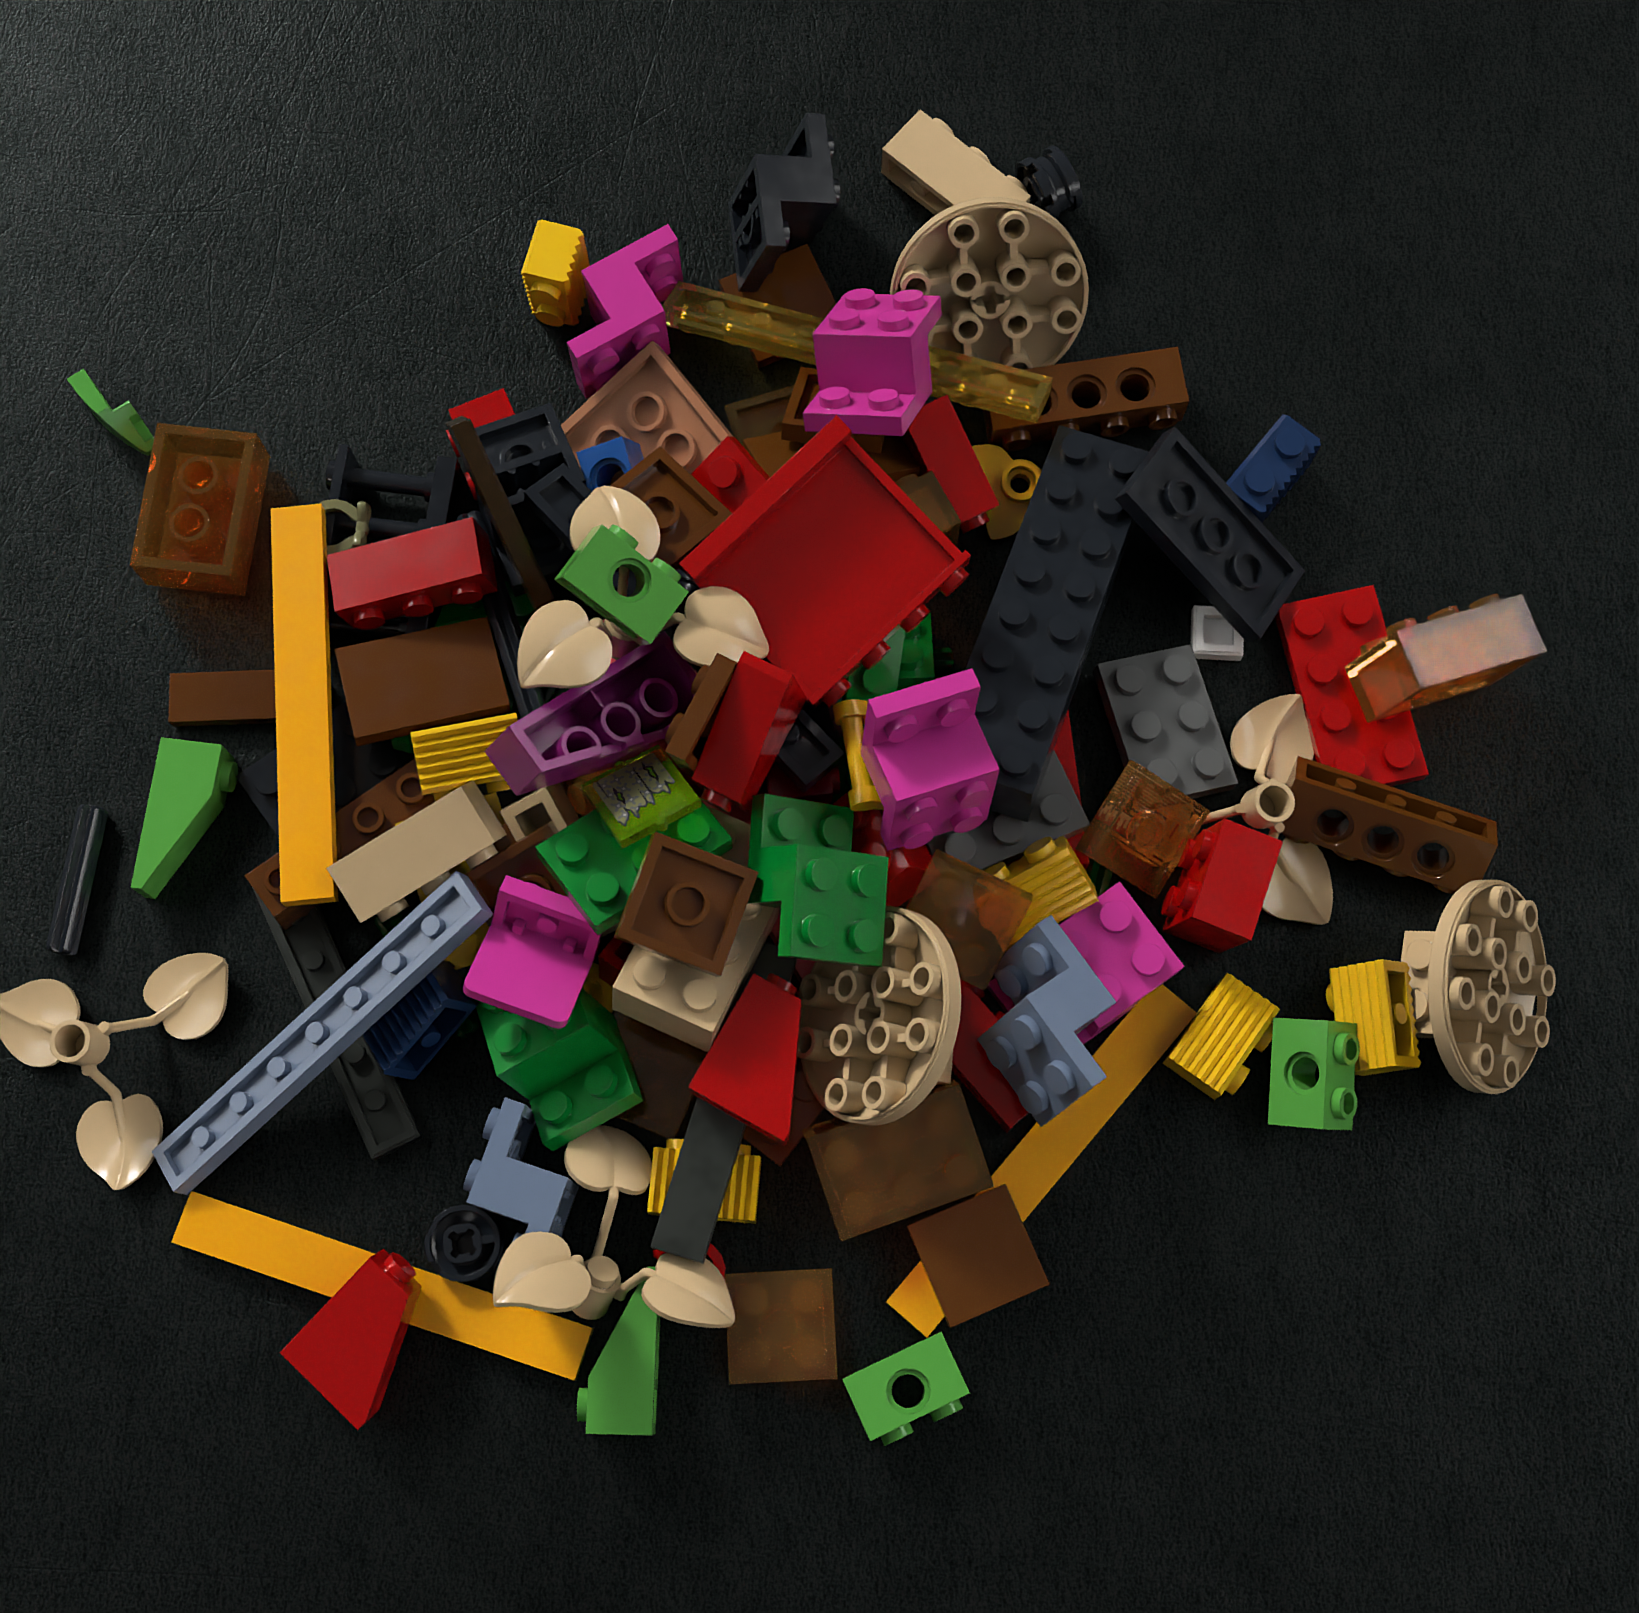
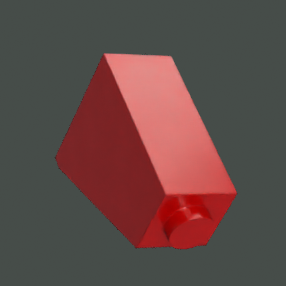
[899,395,999,534]
[692,651,807,813]
[688,973,802,1147]
[280,1249,422,1430]

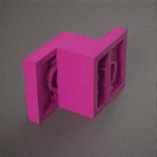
[567,224,684,399]
[803,288,942,436]
[861,668,1000,851]
[986,881,1185,1045]

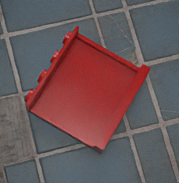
[679,415,971,709]

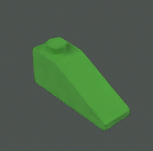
[131,737,238,899]
[577,1266,661,1436]

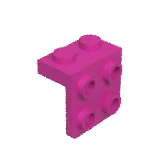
[463,875,603,1029]

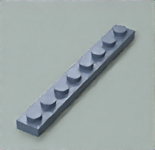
[152,871,493,1195]

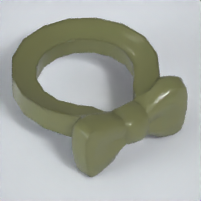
[318,499,372,555]

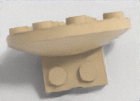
[890,197,1089,392]
[1401,880,1556,1094]
[797,906,961,1126]

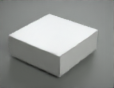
[1191,605,1244,661]

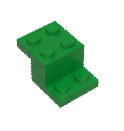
[747,794,889,967]
[476,987,644,1151]

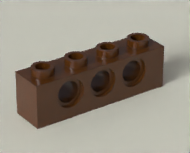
[980,347,1189,451]
[1281,756,1498,894]
[244,759,435,930]

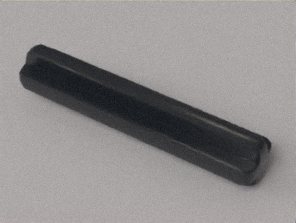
[46,804,108,955]

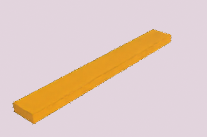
[271,503,338,907]
[886,984,1197,1338]
[171,1191,594,1381]

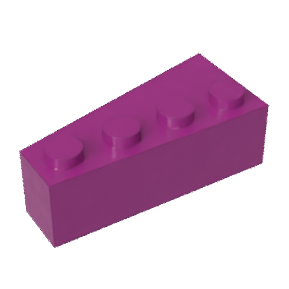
[484,631,696,796]

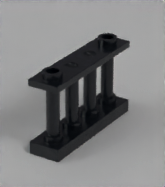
[326,444,465,637]

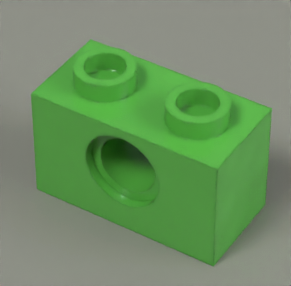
[554,524,689,645]
[1268,1018,1360,1130]
[842,1332,970,1446]

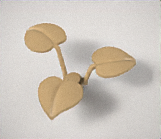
[517,486,769,689]
[1107,694,1333,925]
[0,953,228,1190]
[493,1125,735,1328]

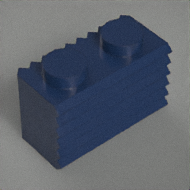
[1226,414,1321,523]
[361,960,479,1080]

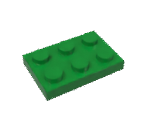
[535,762,733,935]

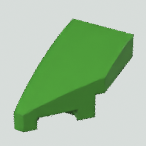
[67,369,160,456]

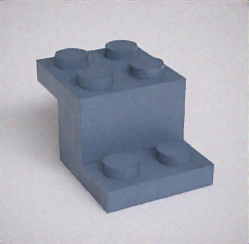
[977,915,1116,1127]
[463,1098,579,1242]

